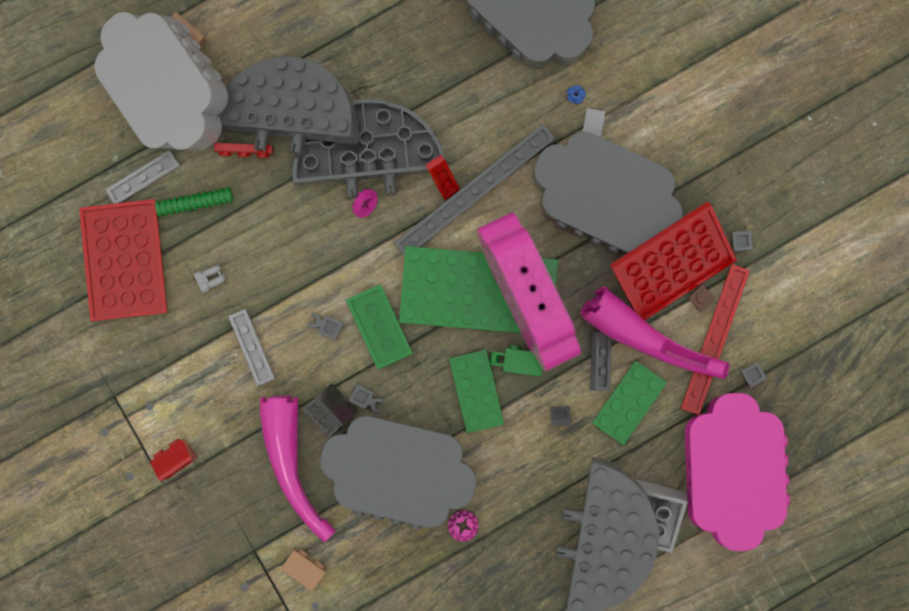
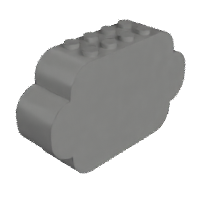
[95,12,228,151]

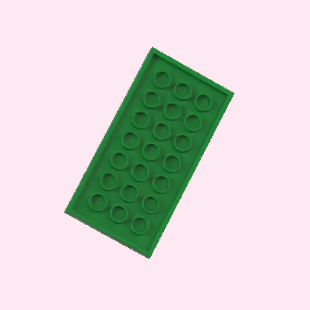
[399,246,558,333]

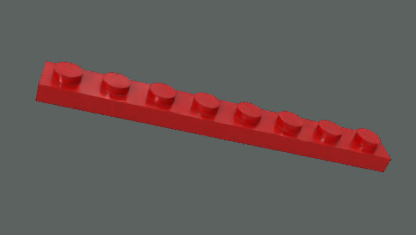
[680,264,750,415]

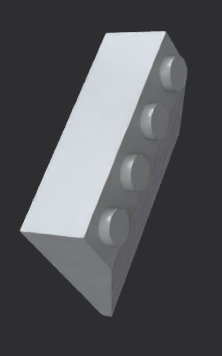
[636,479,688,553]

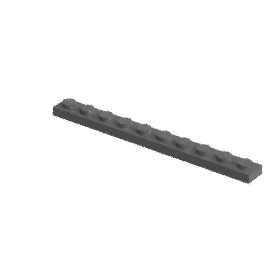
[394,124,555,256]

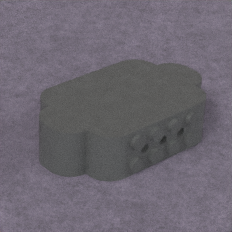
[463,0,595,69]
[533,132,683,255]
[320,416,476,529]

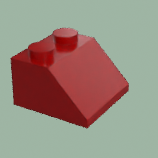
[150,438,198,481]

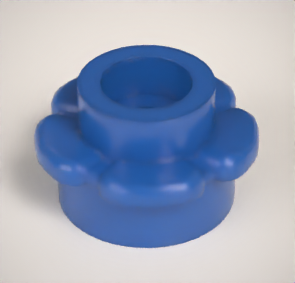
[567,85,586,104]

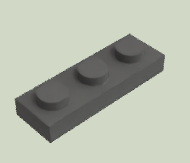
[590,332,611,391]

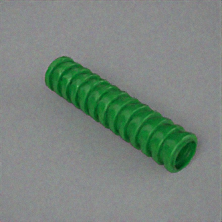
[155,186,233,217]

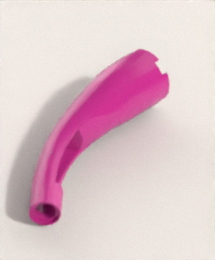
[580,286,729,379]
[260,396,336,542]

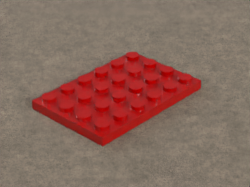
[79,199,168,322]
[610,202,737,320]

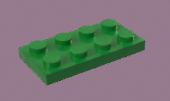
[346,284,413,370]
[449,350,504,433]
[592,360,667,445]

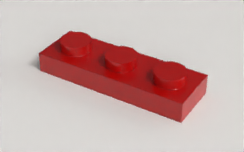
[214,143,274,159]
[425,155,460,200]

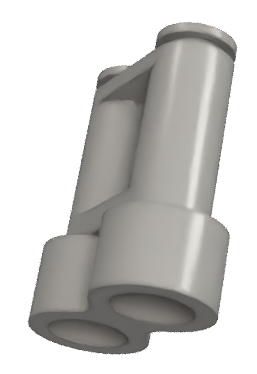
[193,264,226,294]

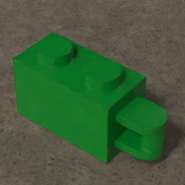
[490,345,542,377]

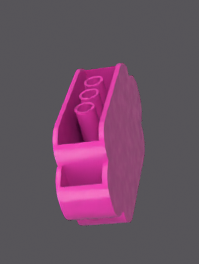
[476,212,581,372]
[685,393,790,551]

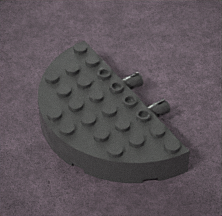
[219,57,359,155]
[293,99,445,199]
[556,457,659,611]

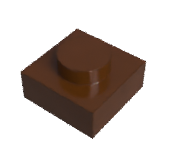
[688,285,715,312]

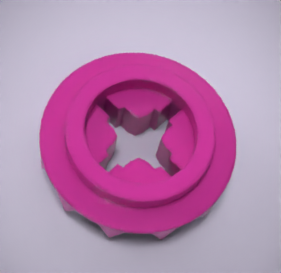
[351,189,378,218]
[448,510,479,542]

